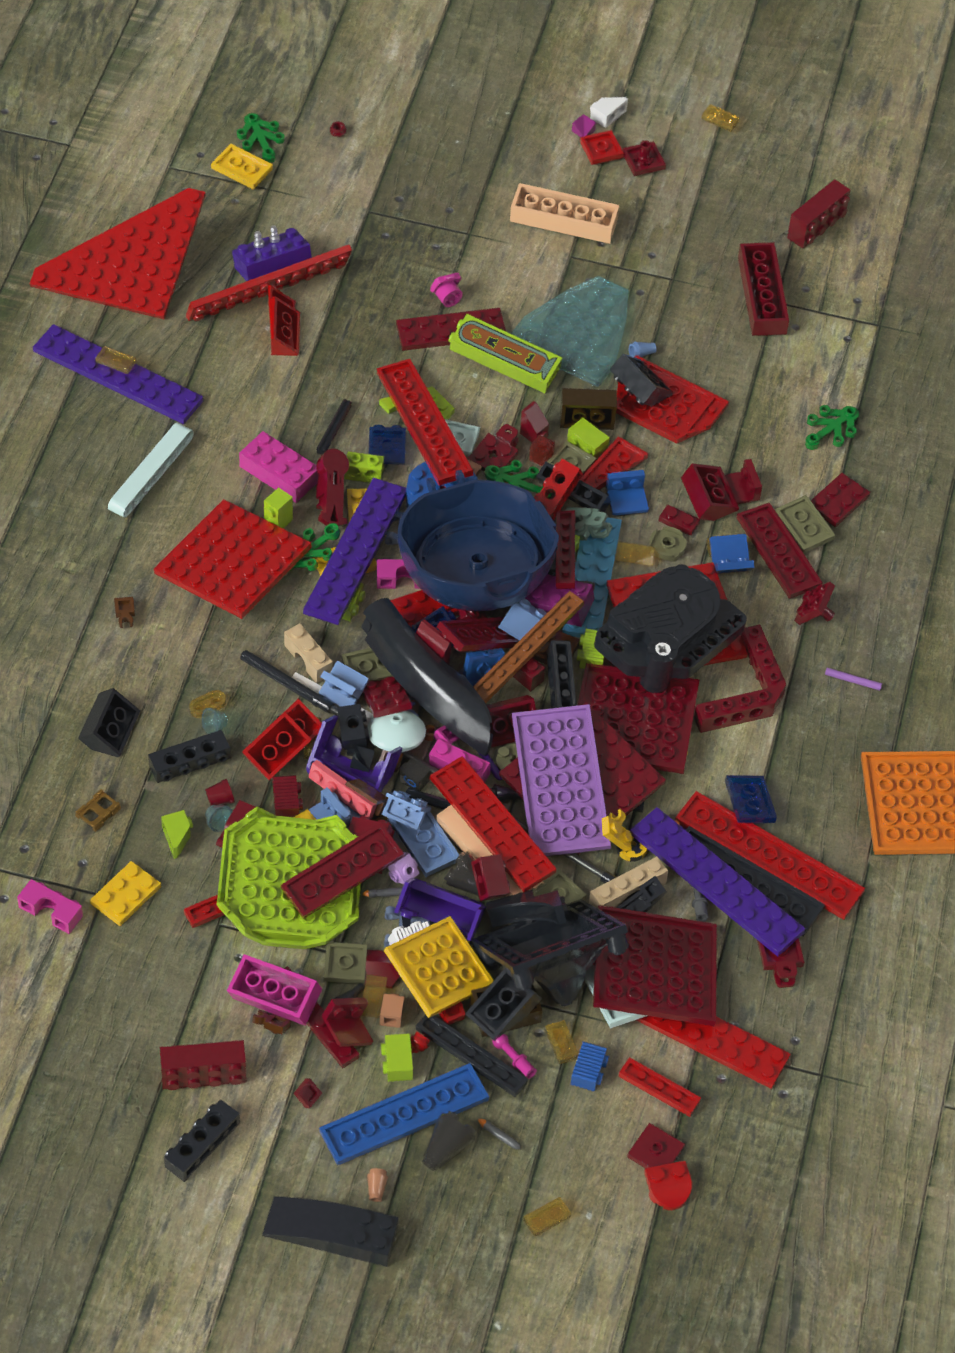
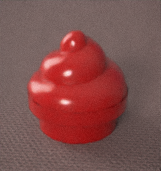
[410,1031,430,1053]

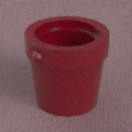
[205,779,235,808]

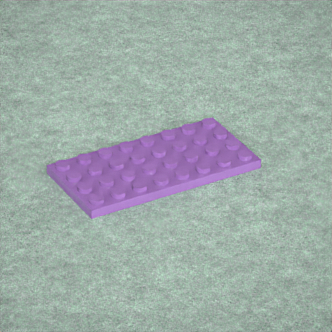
[512,704,611,856]

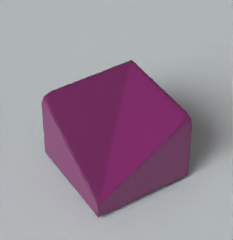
[572,114,596,137]

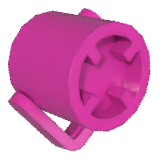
[430,273,463,307]

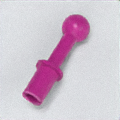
[492,1034,537,1079]

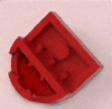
[644,1161,692,1210]

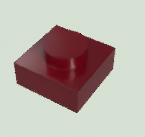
[293,1078,322,1108]

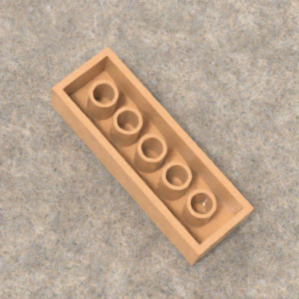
[510,183,619,244]

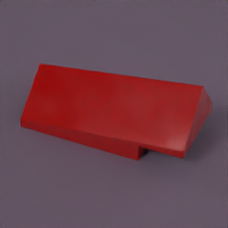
[268,285,300,356]
[242,698,322,780]

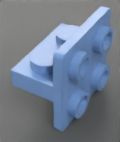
[319,661,369,707]
[309,787,361,829]
[382,790,431,830]

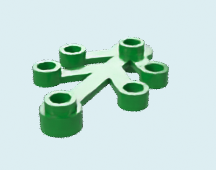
[237,113,285,163]
[805,405,859,450]
[484,460,553,499]
[290,523,341,571]

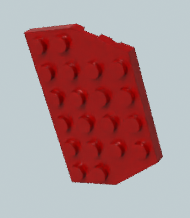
[616,355,729,444]

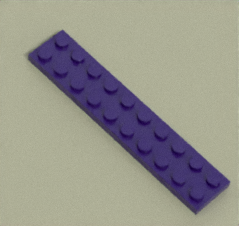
[33,324,203,425]
[303,478,406,625]
[630,807,805,957]

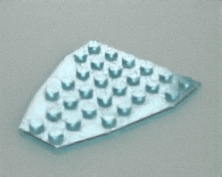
[511,276,628,387]

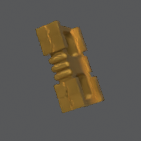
[75,789,121,832]

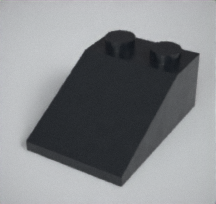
[465,968,542,1041]

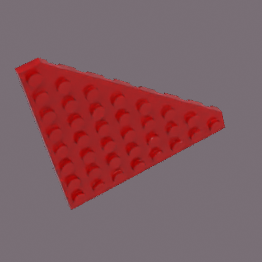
[30,188,206,319]

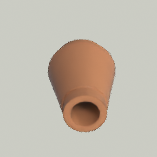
[367,1168,388,1202]

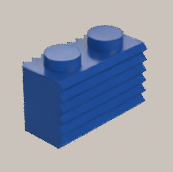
[571,1041,609,1091]

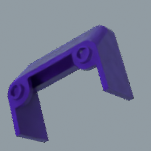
[306,715,403,792]
[394,878,486,941]

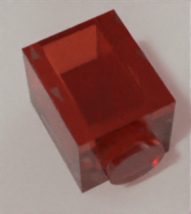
[529,434,555,466]

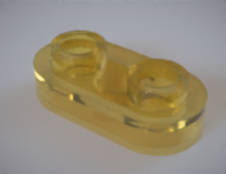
[189,690,226,718]

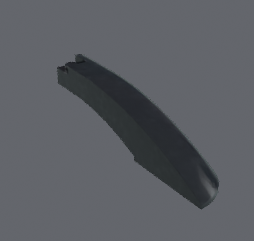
[361,598,493,756]

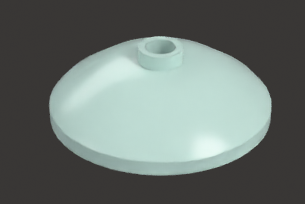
[368,711,426,752]

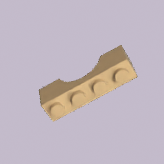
[589,857,668,908]

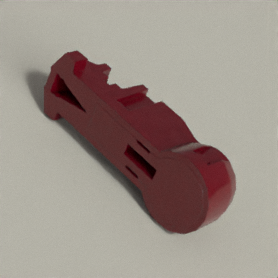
[316,449,349,527]

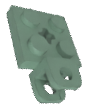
[565,507,613,541]

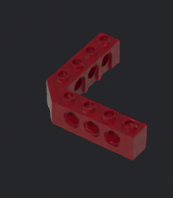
[694,624,786,733]

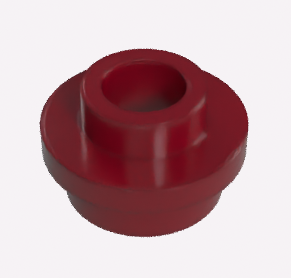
[330,121,347,137]

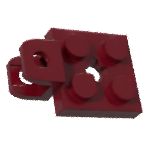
[468,424,519,471]
[757,938,804,988]

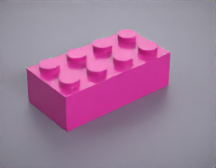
[239,431,319,503]
[227,954,322,1026]

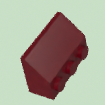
[681,463,739,521]
[487,695,536,747]

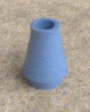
[629,342,656,357]

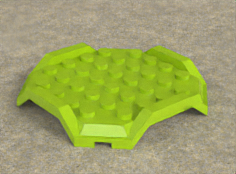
[217,806,361,949]

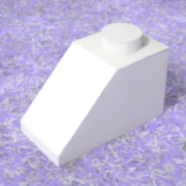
[590,97,628,128]

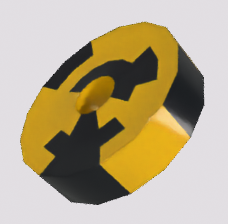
[616,837,648,862]

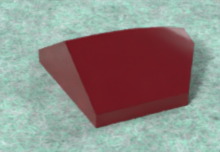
[364,950,400,989]

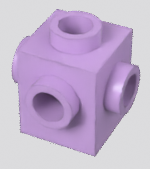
[387,852,420,884]

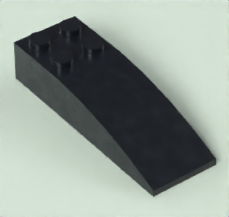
[262,1196,399,1267]

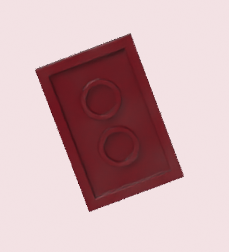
[811,473,870,528]
[362,676,412,718]

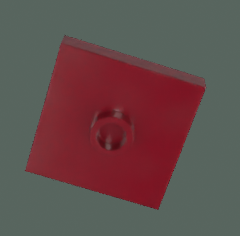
[627,1123,685,1168]

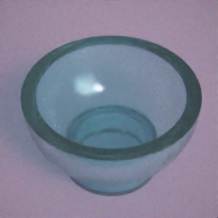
[202,708,227,734]
[206,804,233,832]

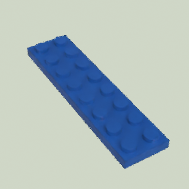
[319,1063,489,1166]

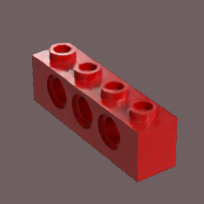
[534,458,583,521]

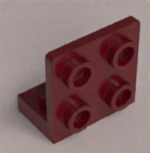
[725,459,762,504]
[322,997,373,1047]

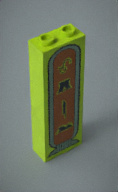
[449,314,562,393]

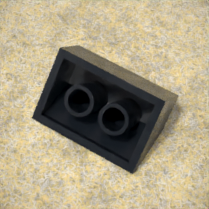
[610,354,674,406]
[78,688,140,757]

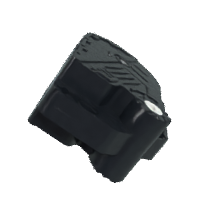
[594,564,747,693]

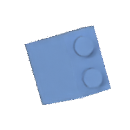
[498,599,547,641]

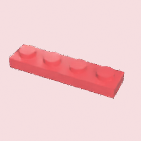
[308,760,376,819]

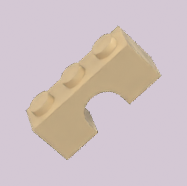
[284,624,333,683]

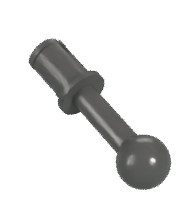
[689,884,708,922]

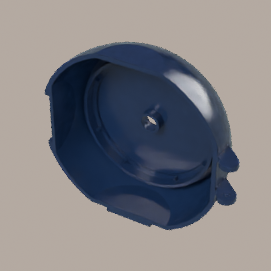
[397,470,559,611]

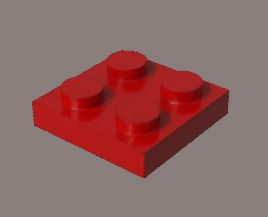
[580,130,624,165]

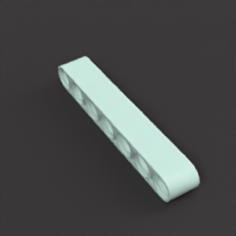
[108,423,194,518]

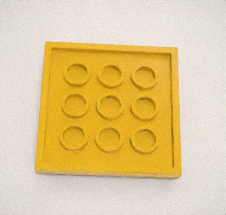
[384,916,494,1018]

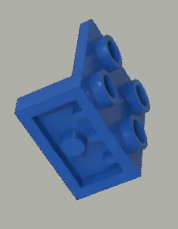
[606,470,649,515]
[710,534,755,574]

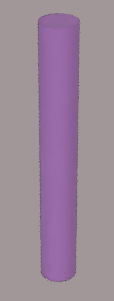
[825,668,882,691]

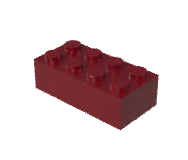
[787,179,851,249]
[160,1040,246,1090]

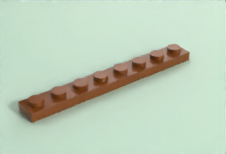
[473,591,584,704]

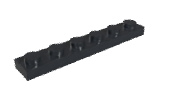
[415,1014,528,1097]

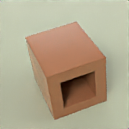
[380,994,404,1028]

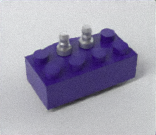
[232,226,312,281]

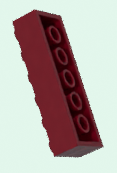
[738,242,789,336]

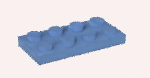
[387,798,461,877]

